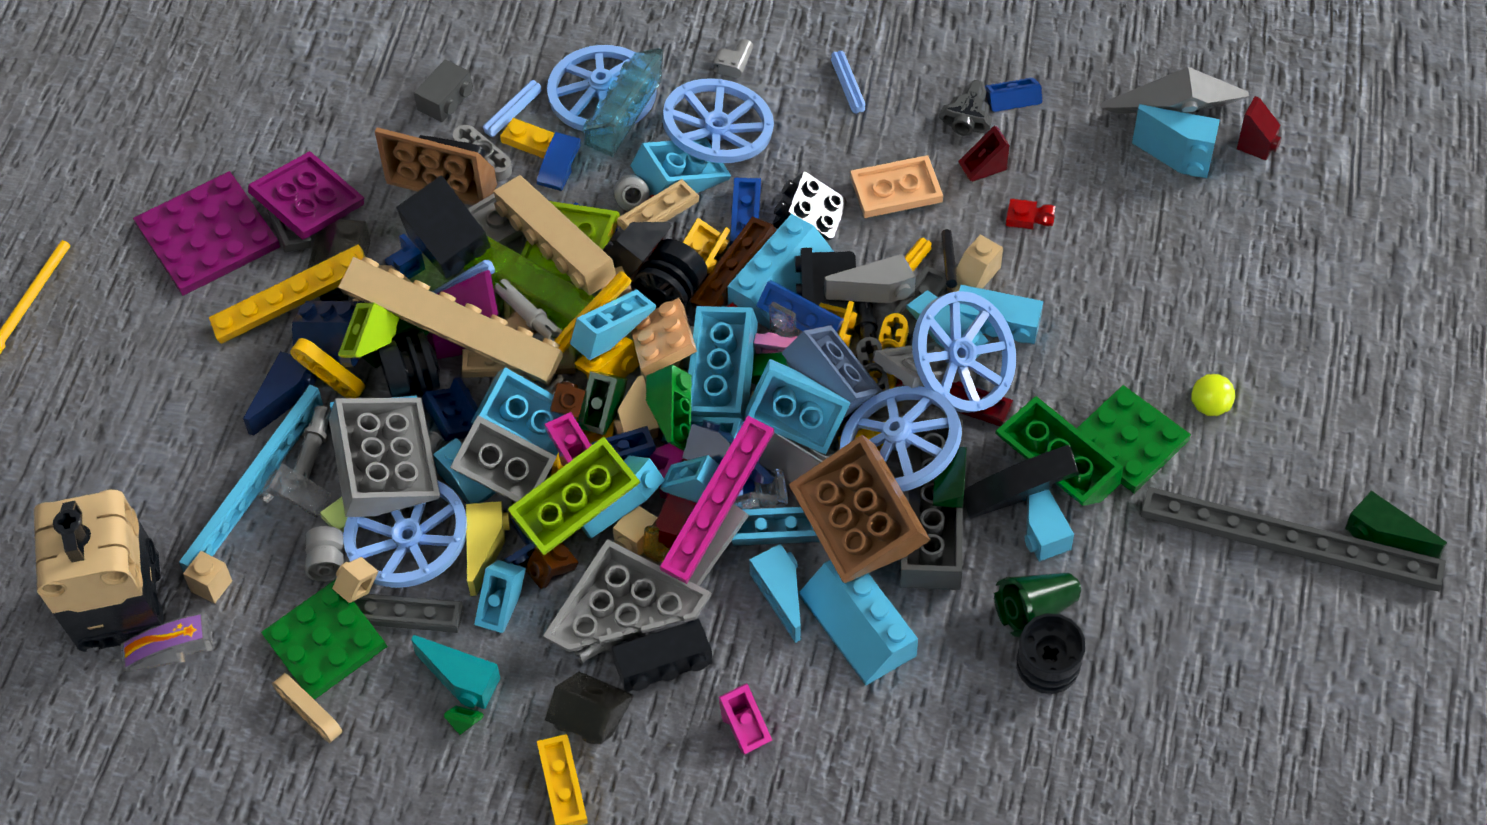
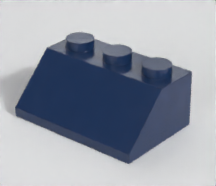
[292,301,365,367]

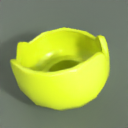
[1191,374,1235,416]

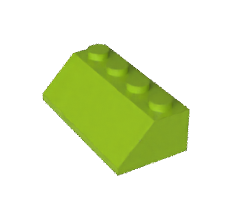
[508,437,640,555]

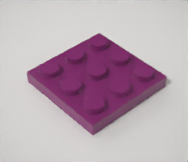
[248,151,365,240]

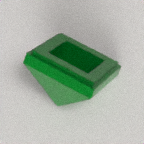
[444,705,484,735]

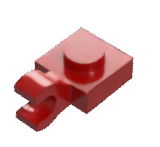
[1006,198,1055,229]

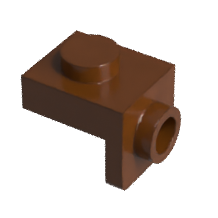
[550,382,585,419]
[526,542,579,589]

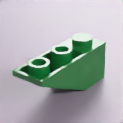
[646,364,692,451]

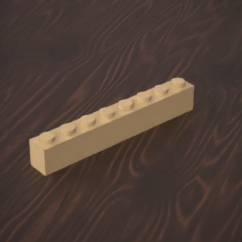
[338,257,564,386]

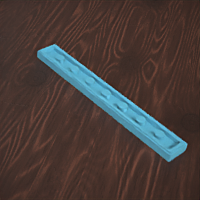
[179,385,323,573]

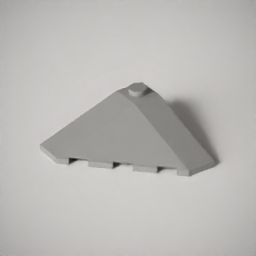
[1100,67,1249,114]
[543,539,711,652]

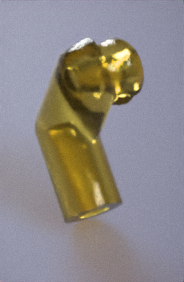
[643,526,670,562]

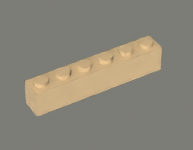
[493,175,616,296]

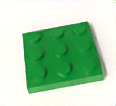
[1076,385,1191,494]
[261,579,388,700]

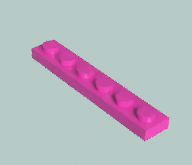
[660,416,774,584]

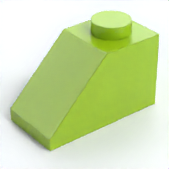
[338,302,400,358]

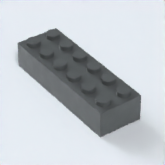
[900,418,963,590]

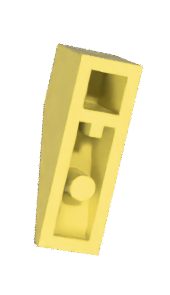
[466,501,510,596]

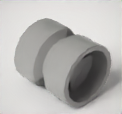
[305,526,344,582]

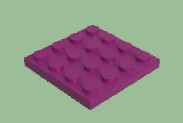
[133,171,280,296]

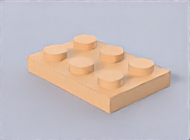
[850,155,943,218]
[631,298,697,377]

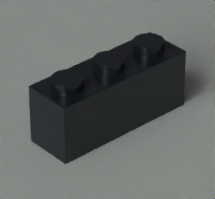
[612,619,712,693]

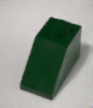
[577,371,628,435]

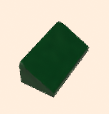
[933,447,967,508]

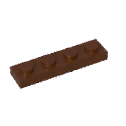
[690,216,776,308]

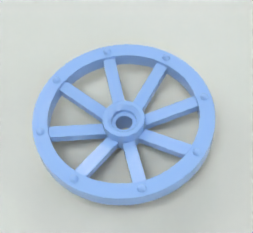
[547,45,657,133]
[662,78,774,163]
[912,291,1016,413]
[840,386,962,492]
[343,480,467,588]

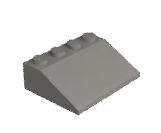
[329,398,440,517]

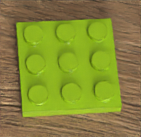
[516,201,620,281]

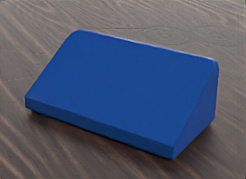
[985,77,1042,112]

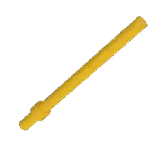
[0,240,70,354]

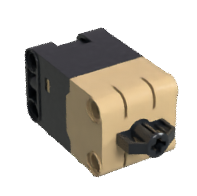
[34,489,164,652]

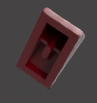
[958,125,1010,182]

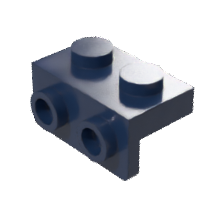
[422,377,478,441]

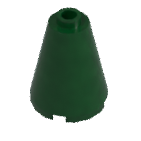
[994,573,1081,638]

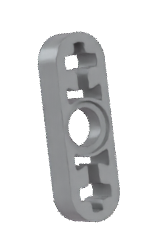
[453,125,512,181]

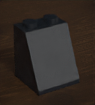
[396,175,491,279]

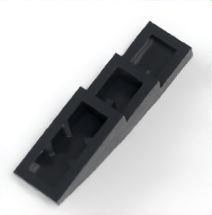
[964,444,1080,519]

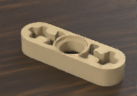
[272,673,342,743]

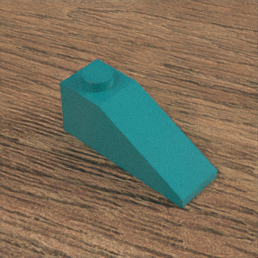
[411,635,501,709]

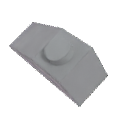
[824,254,916,303]

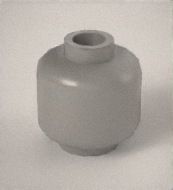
[613,175,649,211]

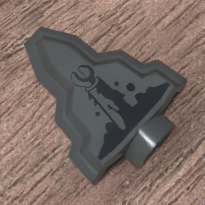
[939,80,992,136]

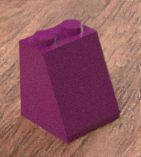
[427,270,498,359]

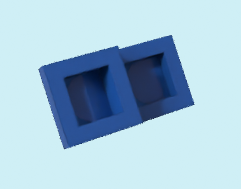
[537,132,581,191]

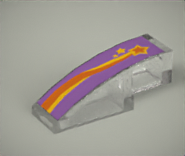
[121,612,213,673]

